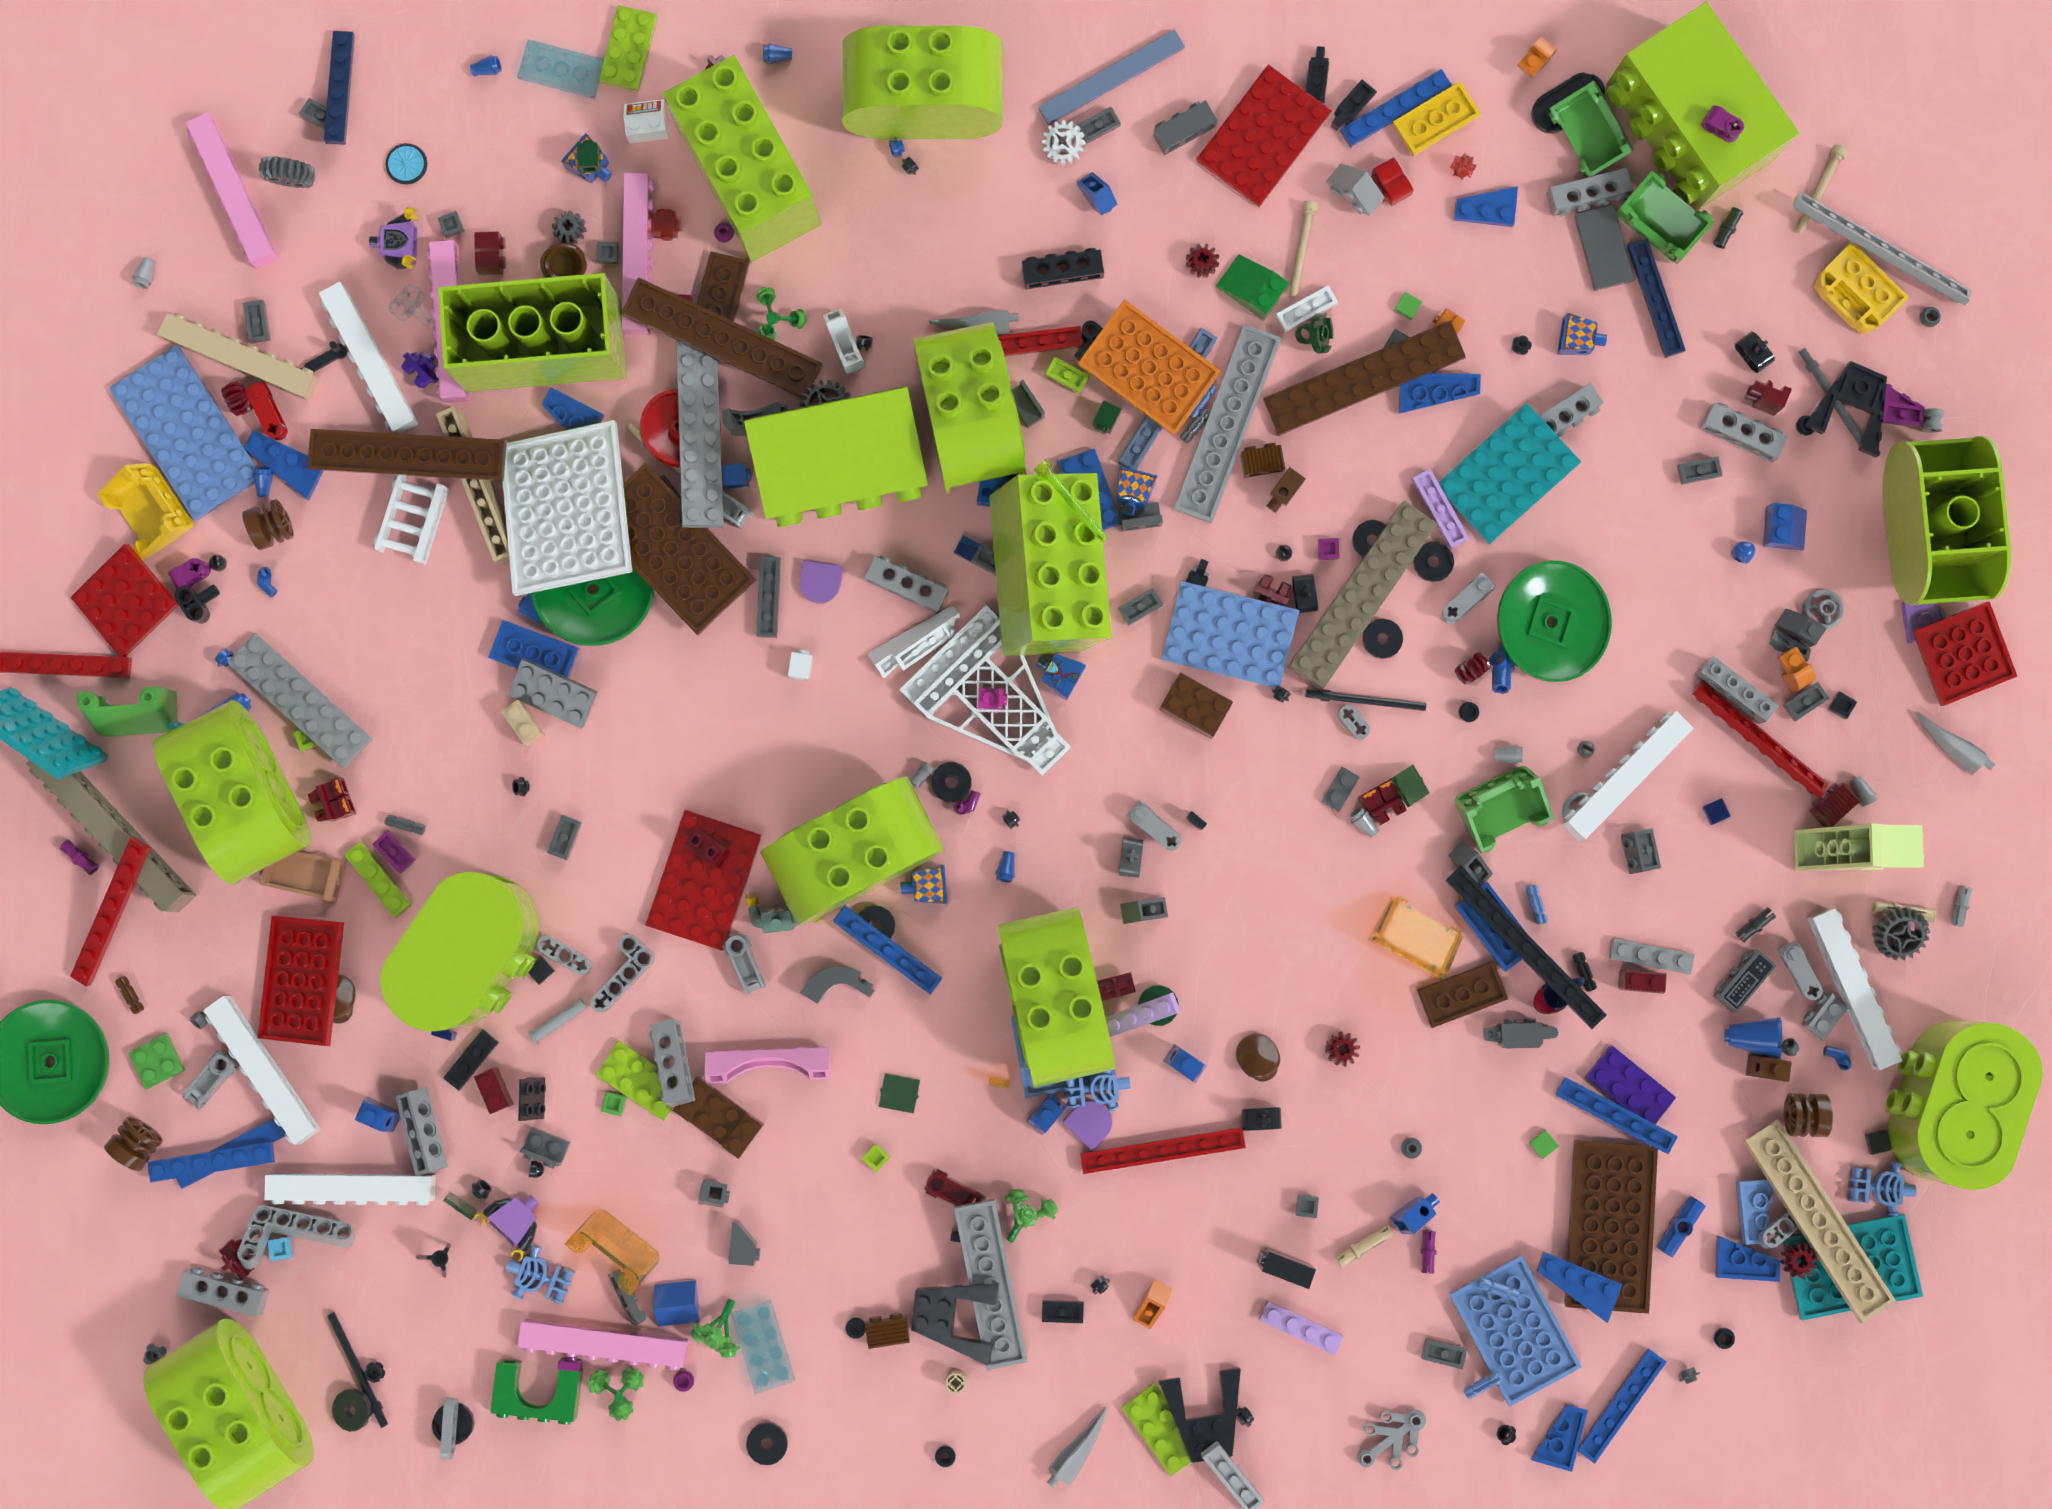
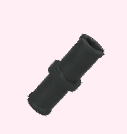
[1713,207,1743,249]
[1735,907,1776,943]

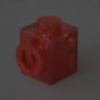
[651,209,682,241]

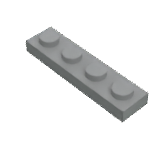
[1609,938,1695,974]
[1200,1441,1265,1509]

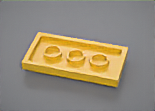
[1392,81,1481,157]

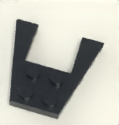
[1803,361,1887,458]
[911,1282,999,1365]
[1158,1368,1241,1463]

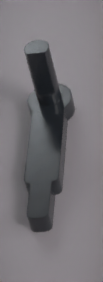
[300,341,348,372]

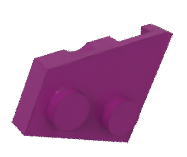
[1881,384,1925,428]

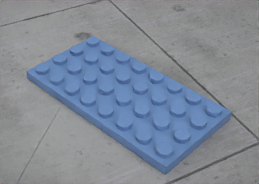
[109,345,257,521]

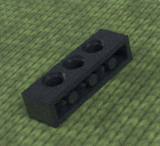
[1022,248,1104,290]

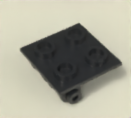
[518,1077,546,1121]

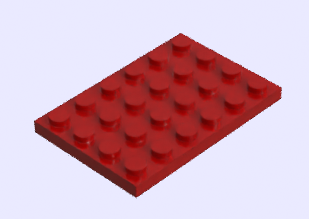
[1196,64,1332,208]
[645,810,762,951]
[257,916,345,1046]

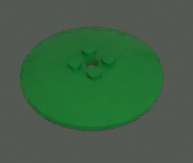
[1497,561,1612,682]
[531,567,654,646]
[0,1000,110,1124]

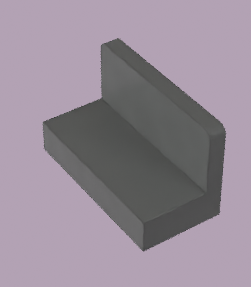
[1011,380,1045,428]
[1119,502,1163,532]

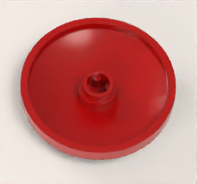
[640,389,721,467]

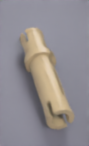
[1871,901,1937,922]
[1335,1224,1394,1268]

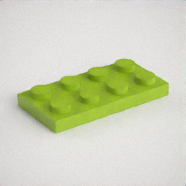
[599,5,657,91]
[596,1041,677,1121]
[1122,1382,1190,1477]

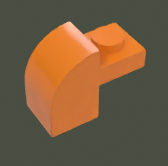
[1517,37,1557,79]
[1777,647,1816,692]

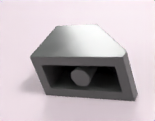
[1775,608,1827,648]
[1448,841,1493,886]
[1120,897,1168,924]
[729,1220,760,1266]

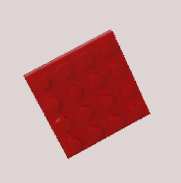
[70,544,179,657]
[1912,601,2018,706]

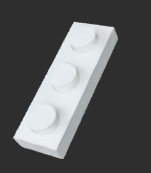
[1276,285,1338,333]

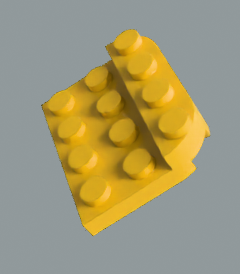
[1814,243,1909,334]

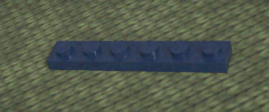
[324,31,355,145]
[1627,239,1686,358]

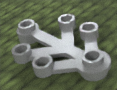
[1357,1409,1426,1470]

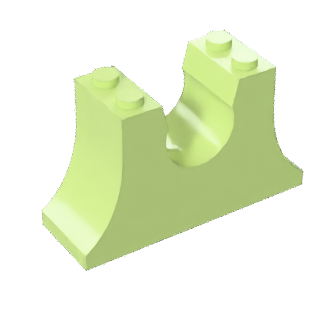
[1794,824,1924,871]

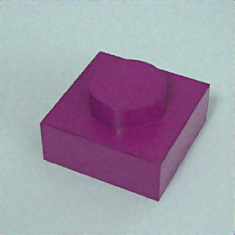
[1317,538,1340,560]
[557,1356,583,1372]

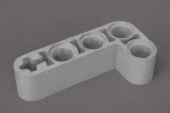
[590,935,655,1012]

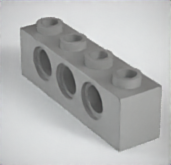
[1546,168,1633,217]
[1540,383,1604,437]
[1699,403,1788,462]
[864,556,949,614]
[1695,656,1779,724]
[649,1018,695,1107]
[395,1087,448,1176]
[176,1267,269,1317]

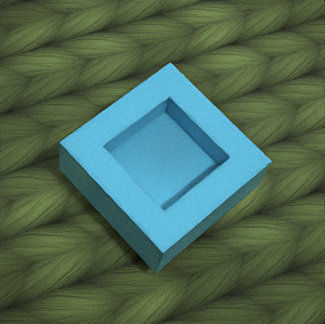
[268,1236,293,1261]

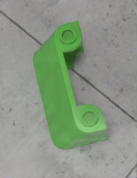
[1549,81,1634,177]
[1616,171,1714,264]
[76,686,178,737]
[1454,766,1554,853]

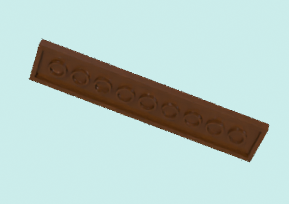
[621,277,823,399]
[1263,320,1466,436]
[307,429,507,481]

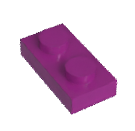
[372,830,416,874]

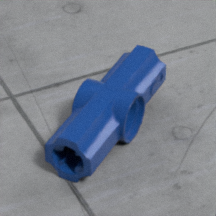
[1656,1195,1706,1258]

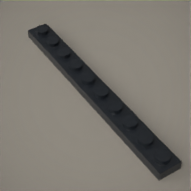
[1445,866,1607,1029]

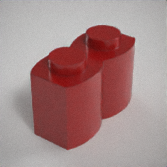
[1371,157,1414,207]

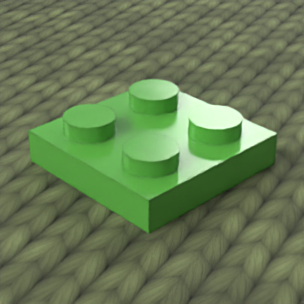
[128,1034,185,1089]

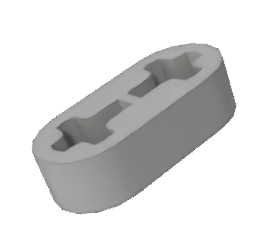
[1338,705,1370,740]

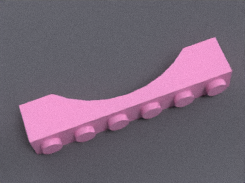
[704,1046,831,1084]

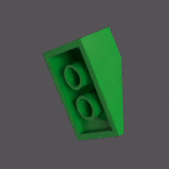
[1215,254,1289,321]

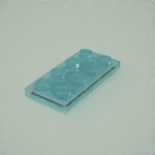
[517,39,604,99]
[731,1300,795,1394]

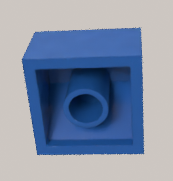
[1763,503,1807,551]

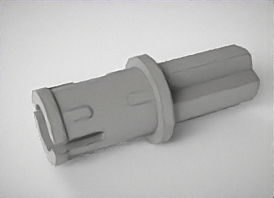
[1951,885,1973,927]

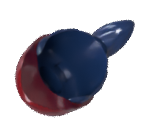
[1533,978,1585,1014]

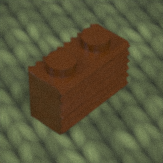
[1240,443,1285,478]
[865,1313,910,1349]

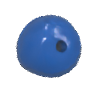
[1731,541,1755,564]

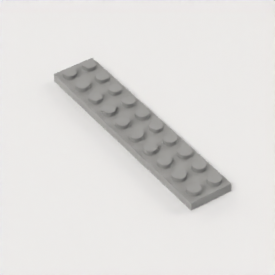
[1174,324,1281,524]
[676,340,724,528]

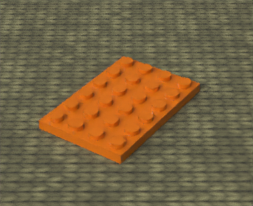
[1077,299,1221,436]

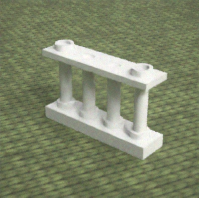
[374,475,449,566]

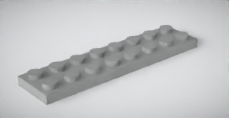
[228,633,373,769]
[954,1199,1027,1370]

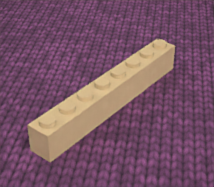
[157,313,319,401]
[436,406,510,565]

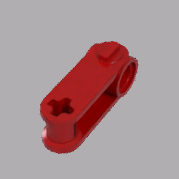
[244,381,288,440]

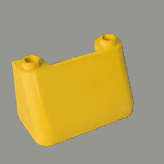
[97,463,193,559]

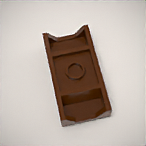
[672,1076,764,1159]

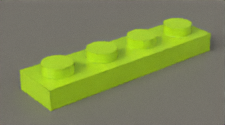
[344,842,412,918]

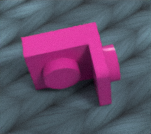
[978,688,1007,711]

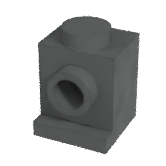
[698,1180,730,1208]

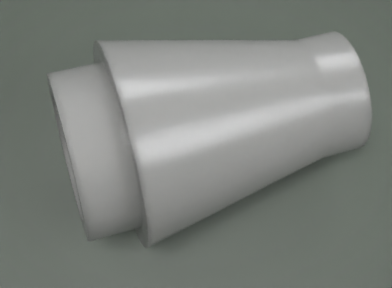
[131,257,155,289]
[1493,744,1523,765]
[1850,776,1878,807]
[1350,807,1379,838]

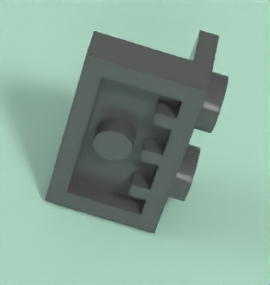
[1621,828,1661,874]
[520,1127,570,1168]

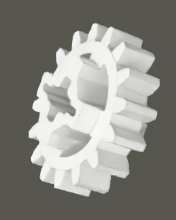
[1042,120,1086,165]

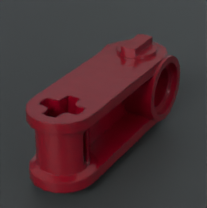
[924,1169,986,1206]

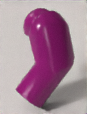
[954,790,981,815]

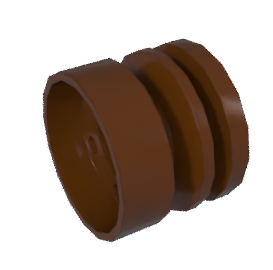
[242,499,294,551]
[1784,1093,1833,1137]
[104,1116,163,1171]

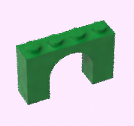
[490,1359,583,1425]

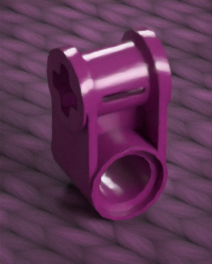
[1701,105,1744,143]
[168,558,211,590]

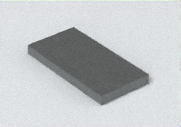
[1574,204,1635,291]

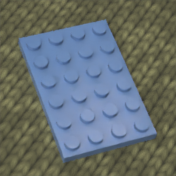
[1162,581,1300,688]
[1448,1255,1582,1407]

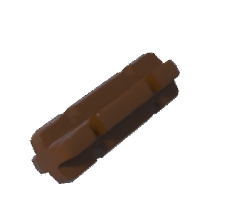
[115,976,144,1014]

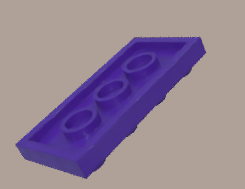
[1585,1045,1676,1124]

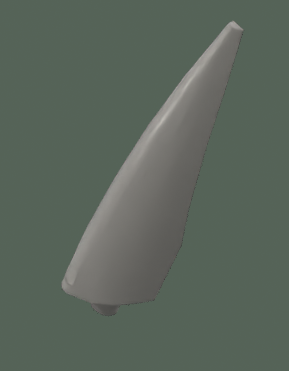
[929,310,1019,336]
[1916,711,1995,775]
[1047,1407,1107,1487]

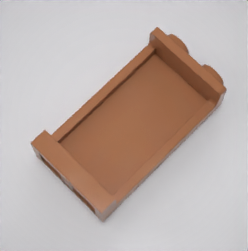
[258,851,346,901]

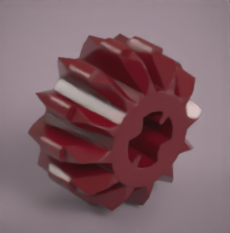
[1186,244,1219,278]
[221,380,253,416]
[1454,652,1491,684]
[1325,1032,1360,1067]
[1780,1242,1818,1279]

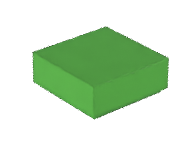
[1394,292,1422,320]
[601,1091,627,1116]
[1529,1130,1559,1159]

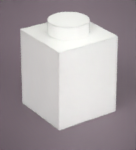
[788,650,813,681]

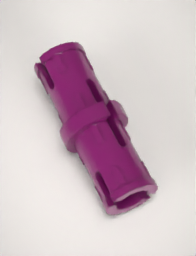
[59,840,99,875]
[1420,1230,1437,1274]

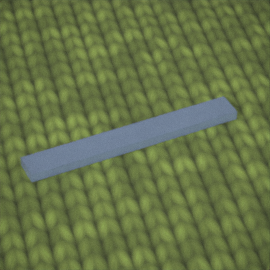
[1038,30,1185,126]
[1117,328,1218,470]

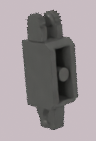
[1483,1018,1559,1049]

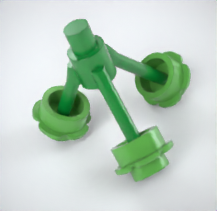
[756,287,807,340]

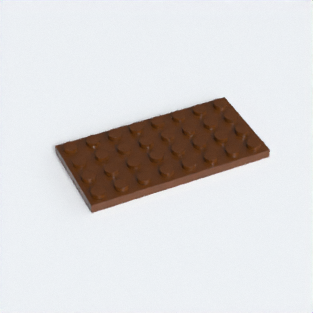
[623,463,757,635]
[1565,1140,1658,1314]

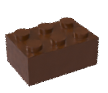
[1159,672,1233,739]

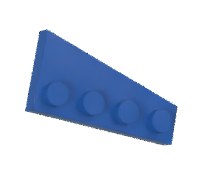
[1399,373,1481,414]
[244,430,324,500]
[1536,1251,1622,1323]

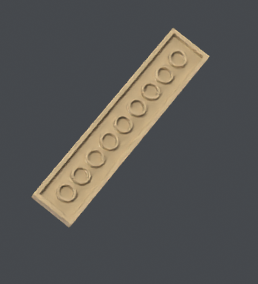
[1743,1120,1896,1323]

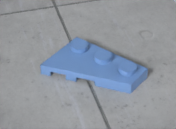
[1736,1178,1774,1245]

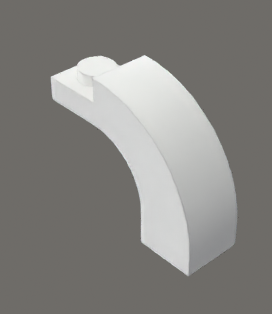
[823,308,866,374]

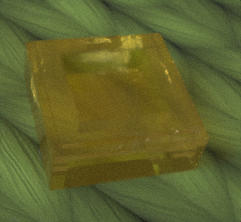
[988,1076,1010,1089]

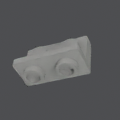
[1802,993,1848,1040]

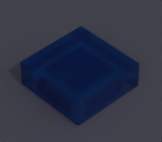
[954,535,980,563]
[1702,798,1731,825]
[431,1030,457,1041]

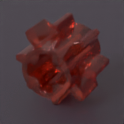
[1450,153,1477,180]

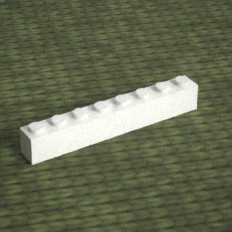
[319,282,419,434]
[1562,711,1694,842]
[1806,908,1902,1070]
[203,996,321,1145]
[264,1173,436,1205]

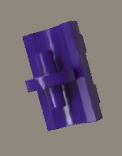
[401,352,439,388]

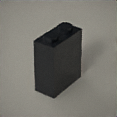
[1256,1247,1316,1289]

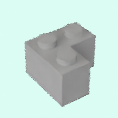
[1326,163,1385,216]

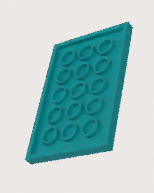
[1438,403,1582,544]
[0,687,109,780]
[1783,1213,1923,1321]

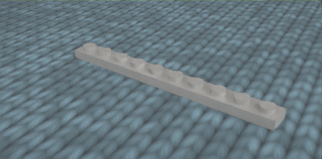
[1793,191,1972,306]

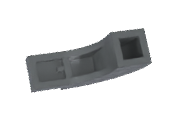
[722,402,788,436]
[800,966,875,1004]

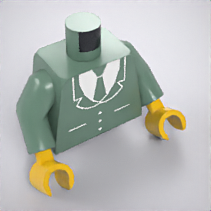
[745,892,797,933]

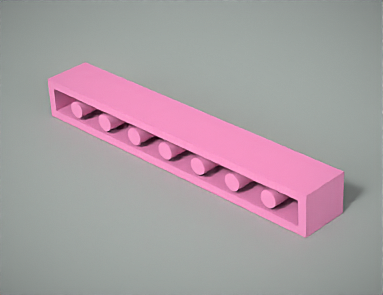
[186,112,279,269]
[622,173,654,335]
[427,240,469,403]
[518,1319,689,1370]

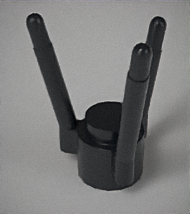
[416,1244,451,1278]

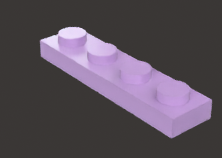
[1411,469,1469,549]
[1105,993,1181,1037]
[1259,1301,1344,1355]

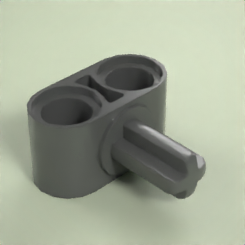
[1119,837,1143,878]

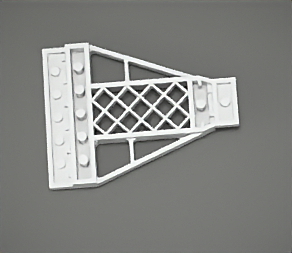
[899,605,1071,776]

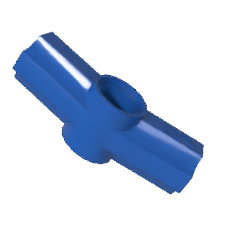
[1489,643,1515,694]

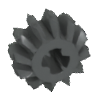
[552,210,587,244]

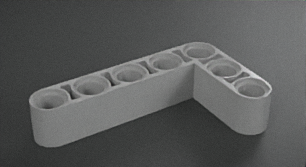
[237,1205,355,1269]

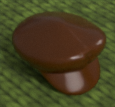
[540,243,587,278]
[333,974,356,1024]
[1236,1033,1281,1082]

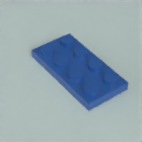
[1057,448,1121,531]
[488,620,580,678]
[1454,882,1527,972]

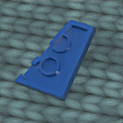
[1454,186,1518,227]
[542,387,605,430]
[1715,1235,1780,1282]
[1530,1404,1588,1472]

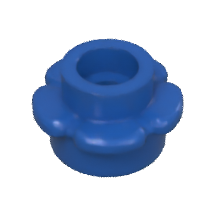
[889,137,905,157]
[214,649,233,667]

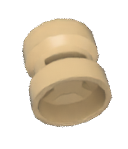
[945,1369,966,1394]

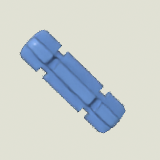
[1189,384,1216,419]
[1526,885,1548,925]
[1479,1278,1520,1301]
[1464,1371,1502,1399]

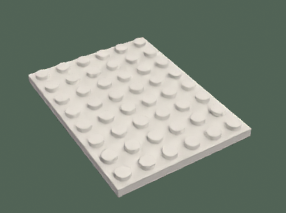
[503,420,632,596]

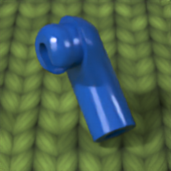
[257,567,278,598]
[1823,1046,1851,1071]

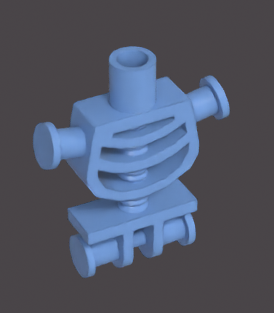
[1064,1070,1131,1111]
[1848,1161,1916,1216]
[506,1245,575,1304]

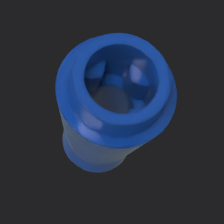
[763,43,792,64]
[470,55,502,76]
[253,467,274,497]
[995,851,1015,883]

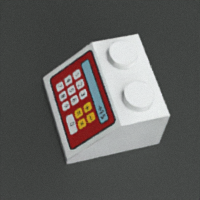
[623,99,669,143]

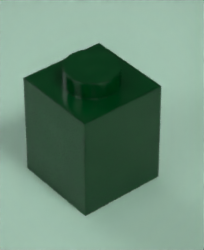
[577,140,601,173]
[1092,400,1122,434]

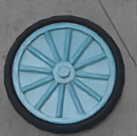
[385,143,428,185]

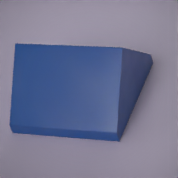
[653,1280,700,1327]

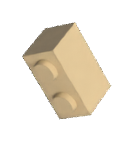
[501,699,545,746]

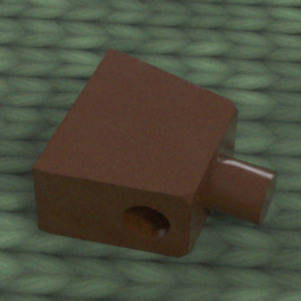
[1266,467,1306,513]
[1746,1055,1792,1082]

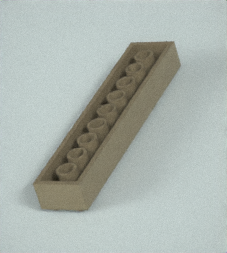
[1287,501,1438,690]
[26,760,197,912]

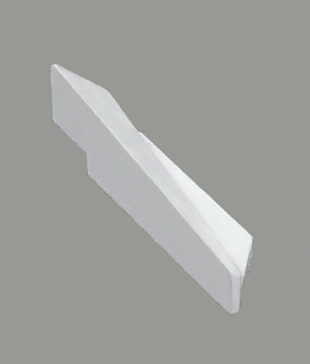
[867,606,960,678]

